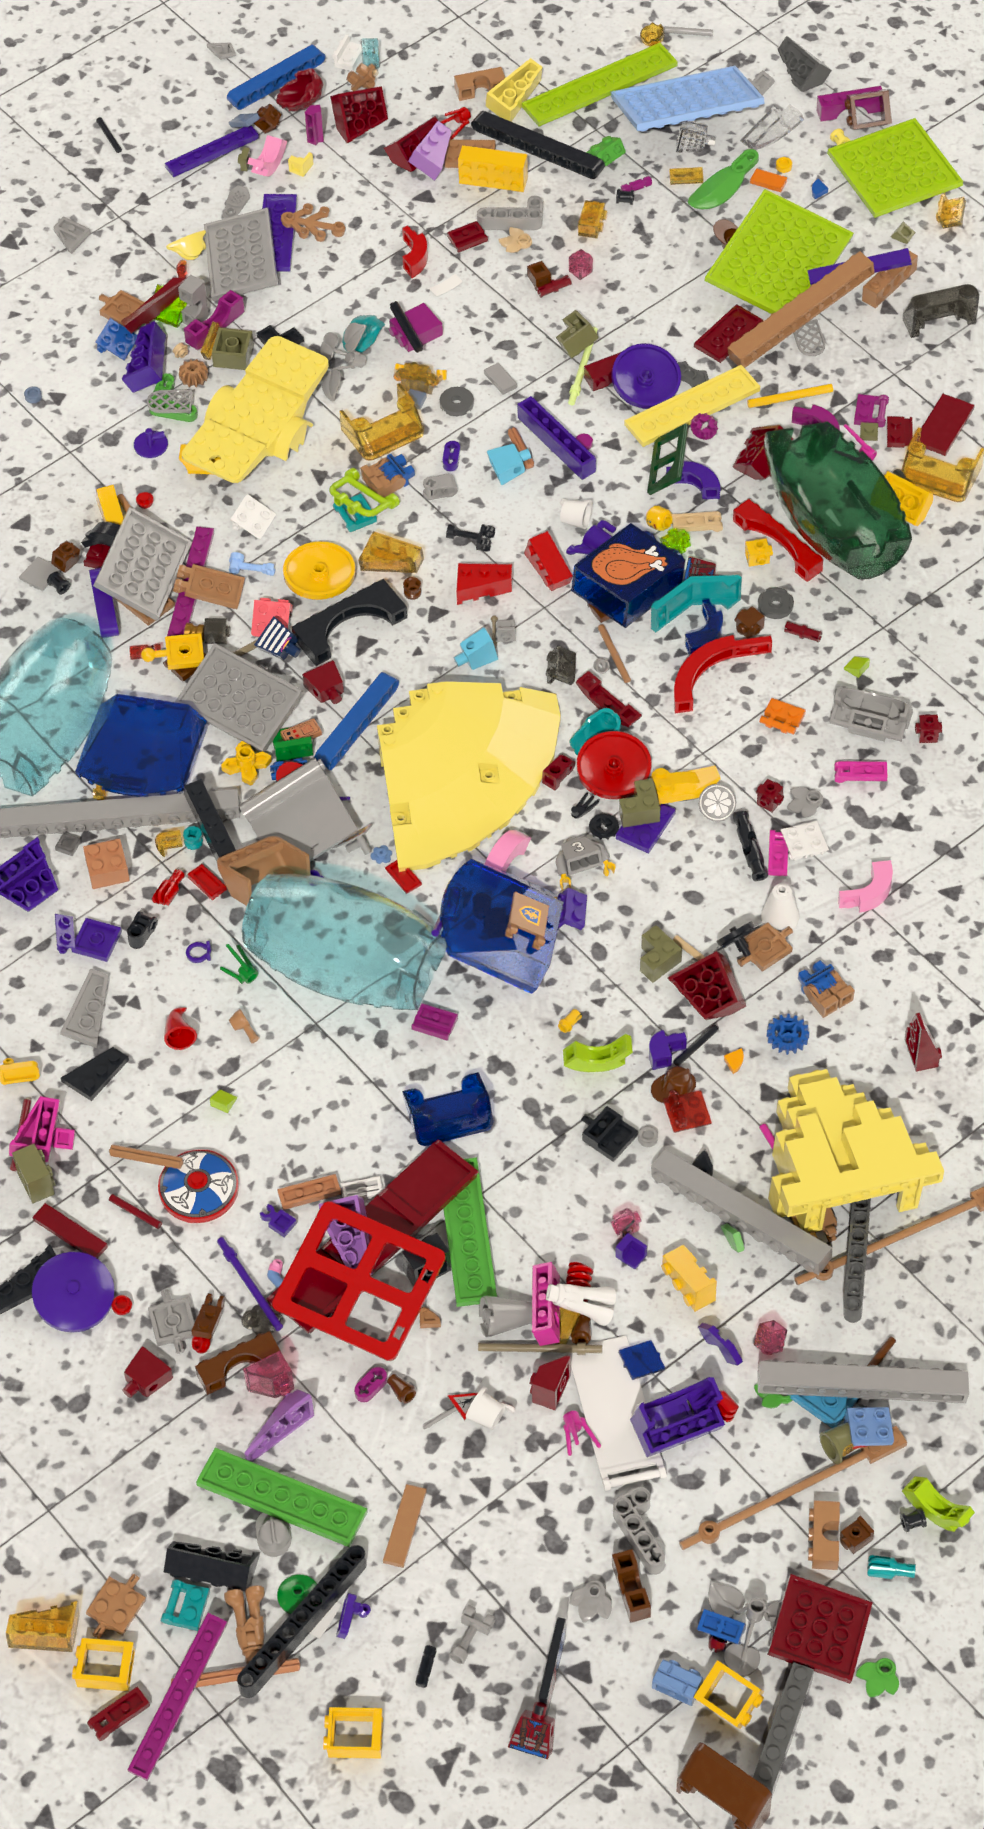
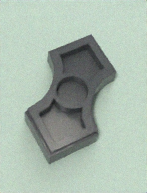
[677,361,709,388]

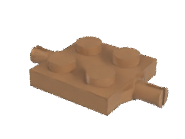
[99,290,145,326]
[737,923,793,972]
[86,1574,146,1639]

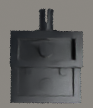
[581,1106,638,1162]

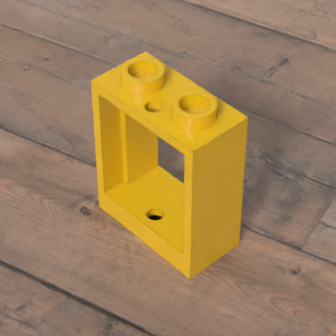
[72,1638,135,1692]
[693,1660,764,1729]
[323,1707,383,1759]

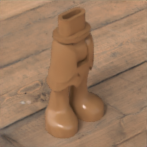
[224,1586,265,1664]

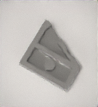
[53,216,91,254]

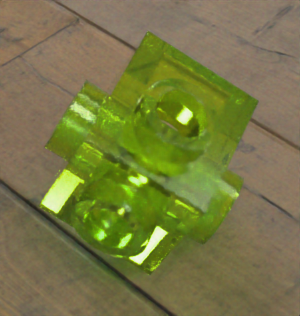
[659,528,691,555]

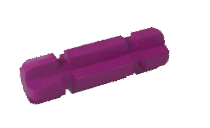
[621,176,652,191]

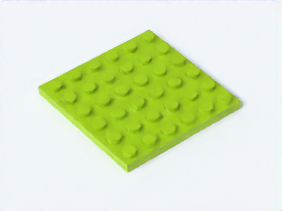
[827,118,963,218]

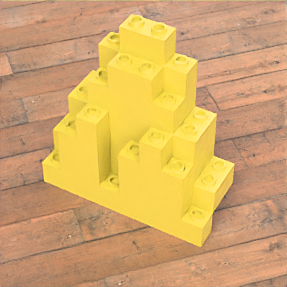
[768,1069,944,1233]

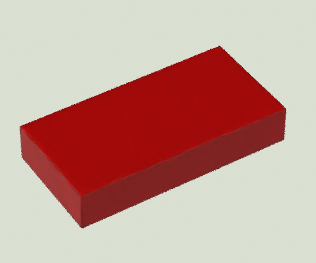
[385,860,422,894]
[187,864,227,900]

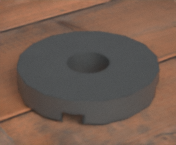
[439,387,474,417]
[758,587,794,619]

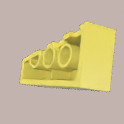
[485,58,543,122]

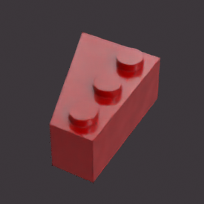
[524,531,573,592]
[456,563,512,605]

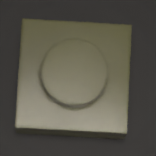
[238,147,251,172]
[860,423,878,441]

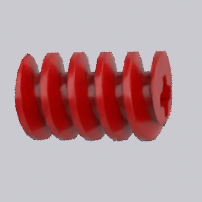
[565,1262,594,1303]

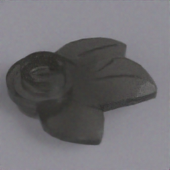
[241,1304,283,1334]

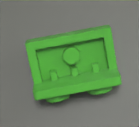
[586,136,626,167]

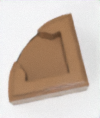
[419,1307,441,1328]

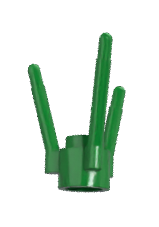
[220,944,258,984]

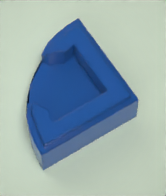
[812,179,829,199]

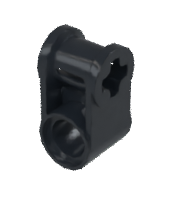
[127,911,158,949]

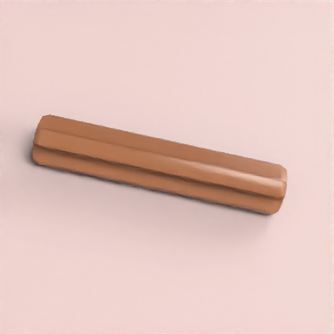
[508,427,534,469]

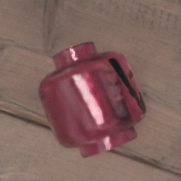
[610,1208,642,1238]

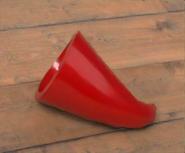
[164,1007,197,1050]

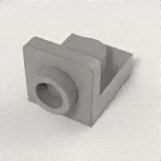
[497,620,516,642]

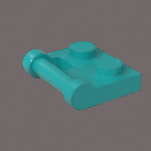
[333,494,377,532]
[160,1580,210,1631]

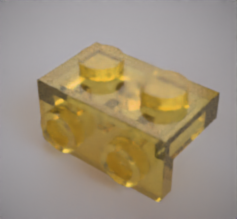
[936,193,966,229]

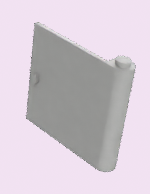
[239,758,359,861]

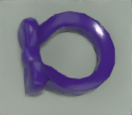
[186,941,211,963]

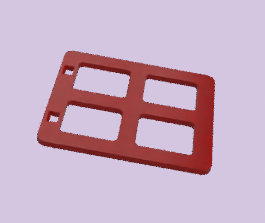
[272,1201,446,1361]

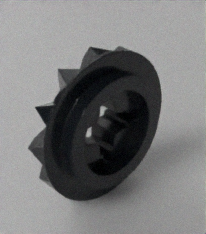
[589,814,619,840]

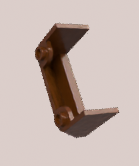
[676,1742,772,1829]

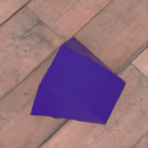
[0,837,59,912]

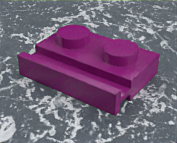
[411,1003,458,1041]

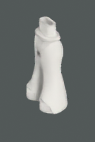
[546,1283,616,1326]

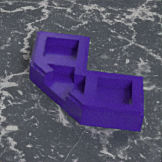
[698,1323,743,1366]

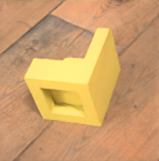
[288,152,313,177]

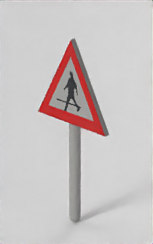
[423,1393,478,1429]

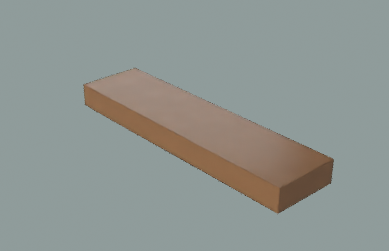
[383,1484,427,1568]

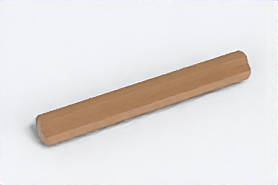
[109,1145,183,1169]

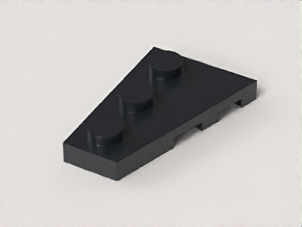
[60,1047,129,1101]

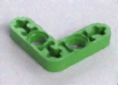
[149,374,198,422]

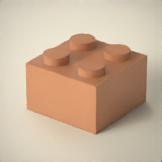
[83,838,130,889]

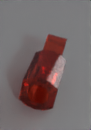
[130,644,161,660]

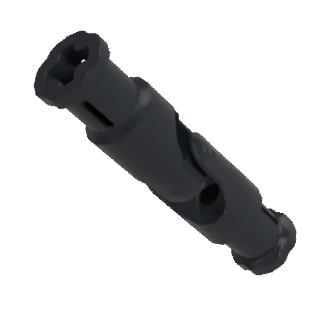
[733,811,768,881]

